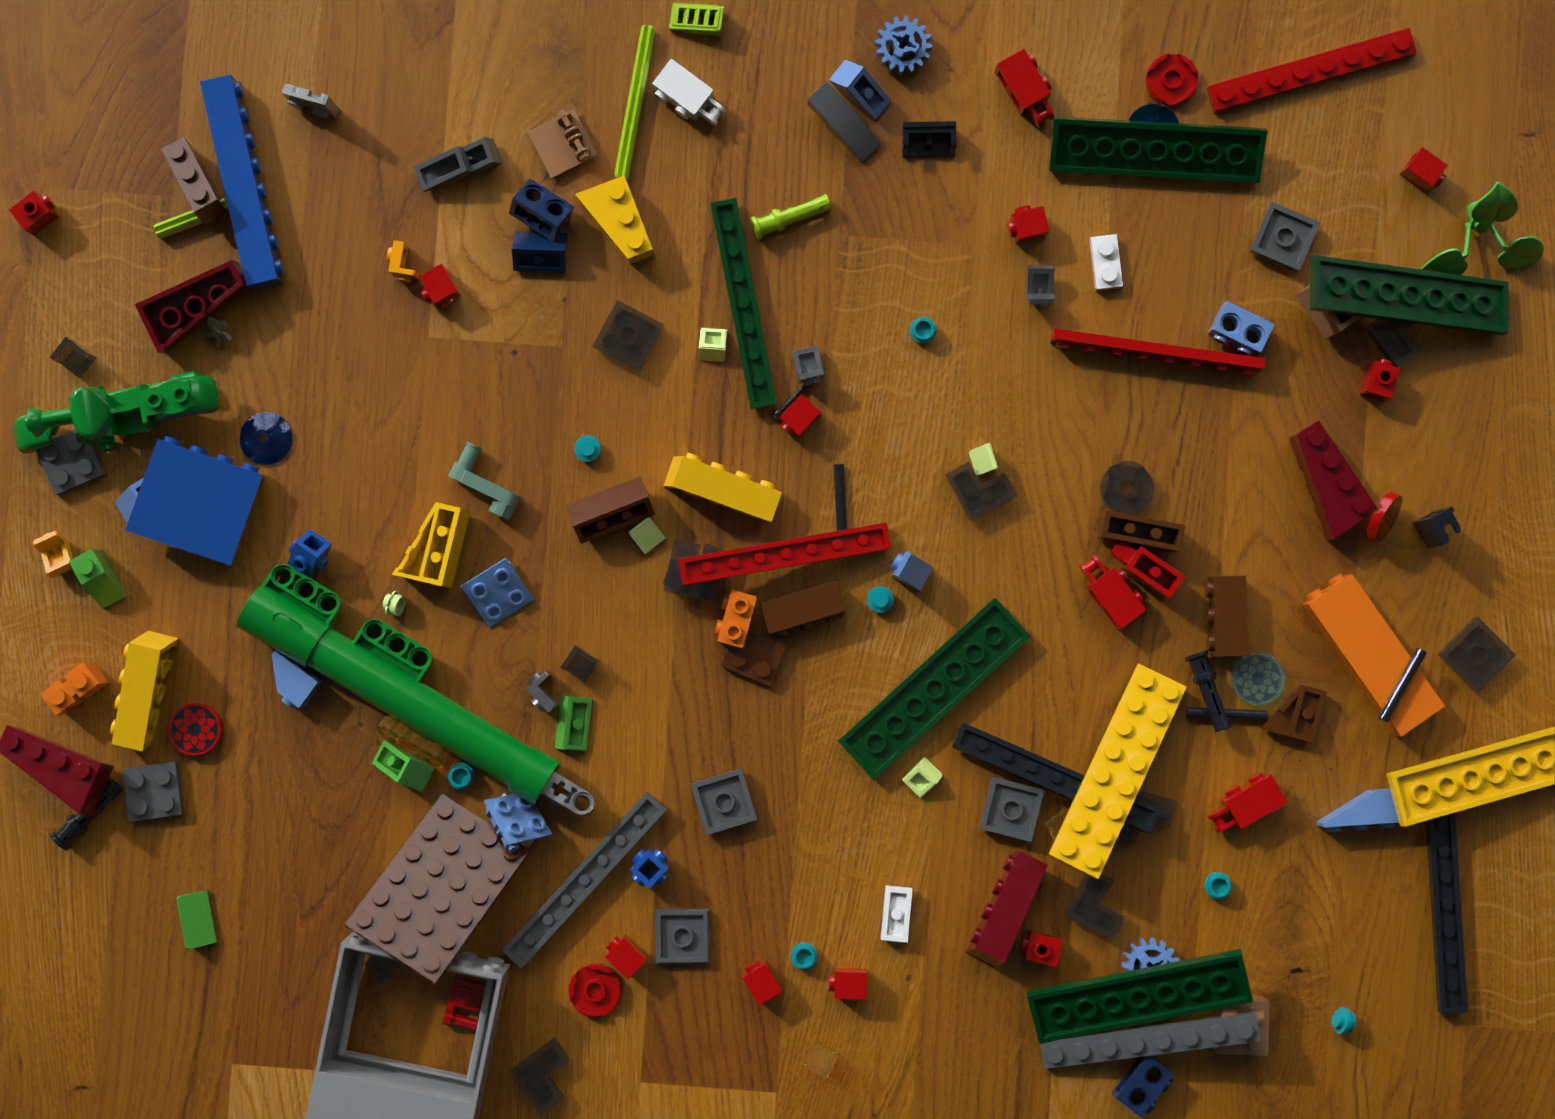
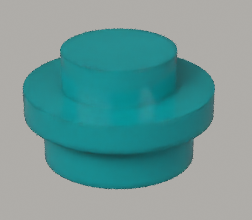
[910,317,936,344]
[574,435,601,462]
[867,586,894,613]
[448,763,475,789]
[1204,872,1232,899]
[791,942,817,970]
[1331,1007,1356,1035]

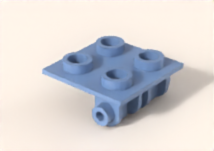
[461,558,534,628]
[484,794,552,852]

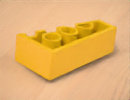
[110,631,179,752]

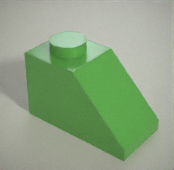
[69,549,127,609]
[372,740,434,792]

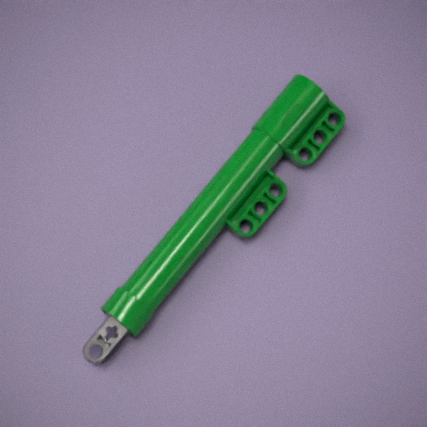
[237,564,594,818]

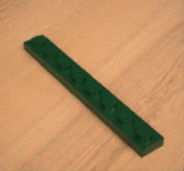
[711,198,777,410]

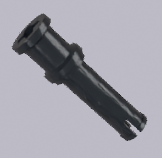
[1185,650,1231,733]
[50,778,122,851]

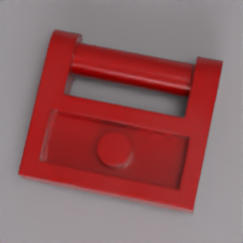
[442,976,507,1030]

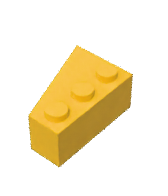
[575,175,654,264]
[392,502,471,589]

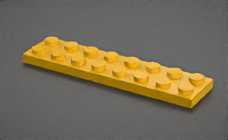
[1048,663,1187,880]
[1386,727,1555,827]

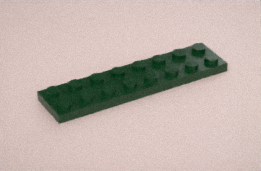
[1048,116,1267,183]
[1310,255,1509,335]
[838,597,1031,780]
[1027,949,1253,1043]

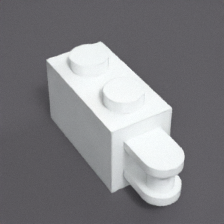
[652,59,727,126]

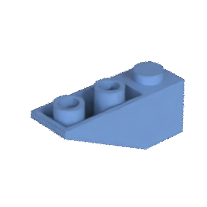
[1317,788,1399,832]

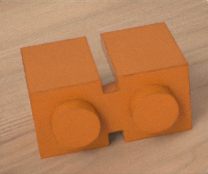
[40,662,109,716]

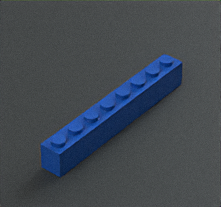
[200,74,285,290]

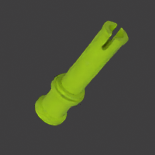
[751,194,832,240]

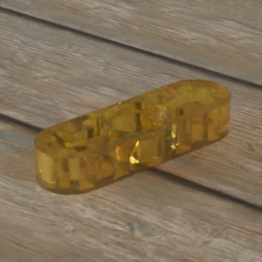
[377,716,451,768]

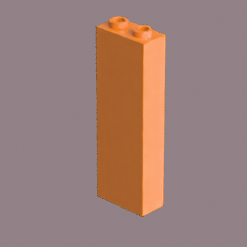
[1302,573,1445,737]

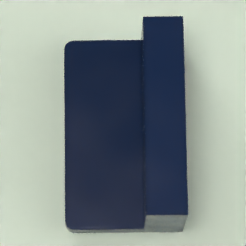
[512,231,568,273]

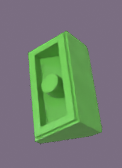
[555,695,593,752]
[177,890,218,950]

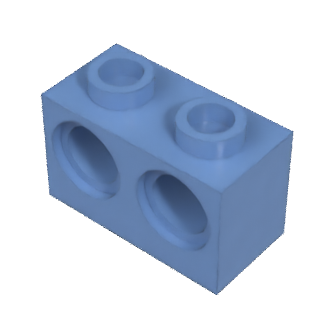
[1208,301,1275,356]

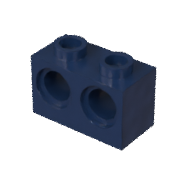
[509,179,574,242]
[1112,1055,1174,1118]

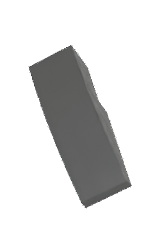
[807,81,881,163]
[414,137,503,192]

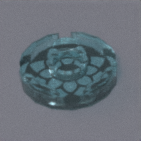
[1231,652,1286,705]

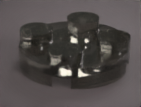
[1100,461,1154,514]

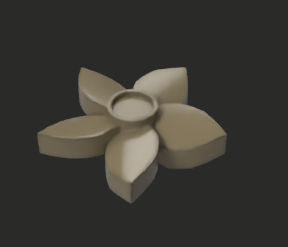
[204,317,232,348]

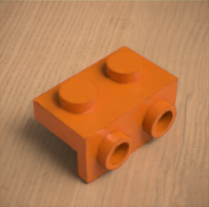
[714,590,757,648]

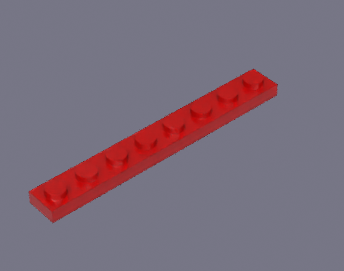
[1206,28,1417,113]
[1050,328,1266,376]
[677,523,891,586]

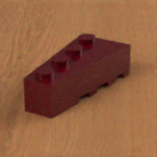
[134,260,248,354]
[1289,420,1379,540]
[0,725,114,816]
[965,851,1048,967]

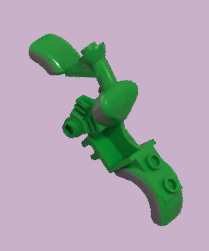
[13,371,219,454]

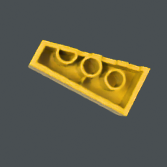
[663,453,782,522]

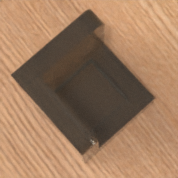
[50,337,97,378]
[561,645,600,682]

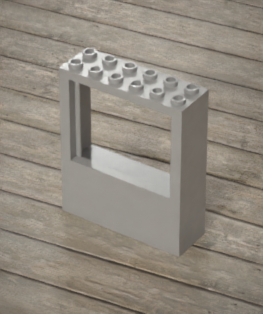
[306,932,510,1119]

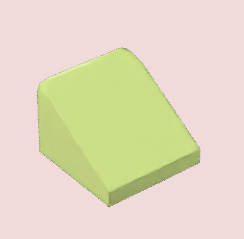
[699,328,727,362]
[969,443,998,476]
[628,517,666,554]
[902,757,943,798]

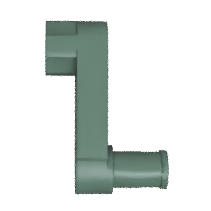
[448,441,521,521]

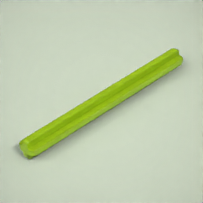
[614,25,656,180]

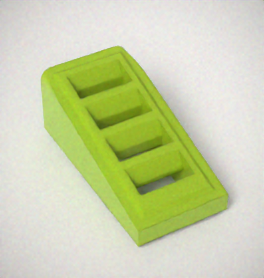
[669,3,725,37]

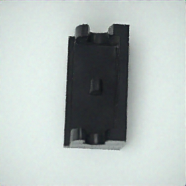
[902,121,956,157]
[1413,506,1461,548]

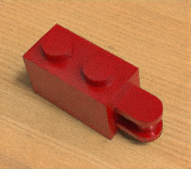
[994,49,1054,128]
[1110,542,1185,599]
[1079,555,1147,629]
[1207,772,1288,833]

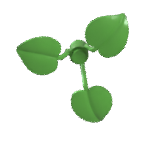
[1420,181,1544,275]

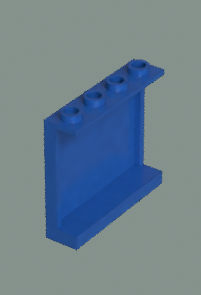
[125,436,263,566]

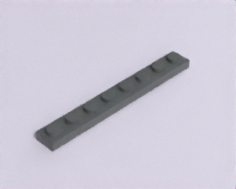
[502,791,667,969]
[1040,1012,1261,1069]

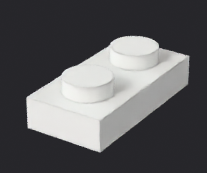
[1089,234,1123,291]
[880,885,913,943]

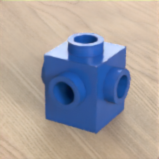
[287,529,332,578]
[630,847,670,889]

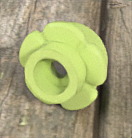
[383,591,406,616]

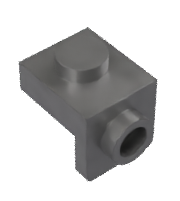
[1026,265,1055,307]
[792,346,825,386]
[526,671,559,713]

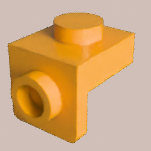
[387,240,419,283]
[33,531,73,578]

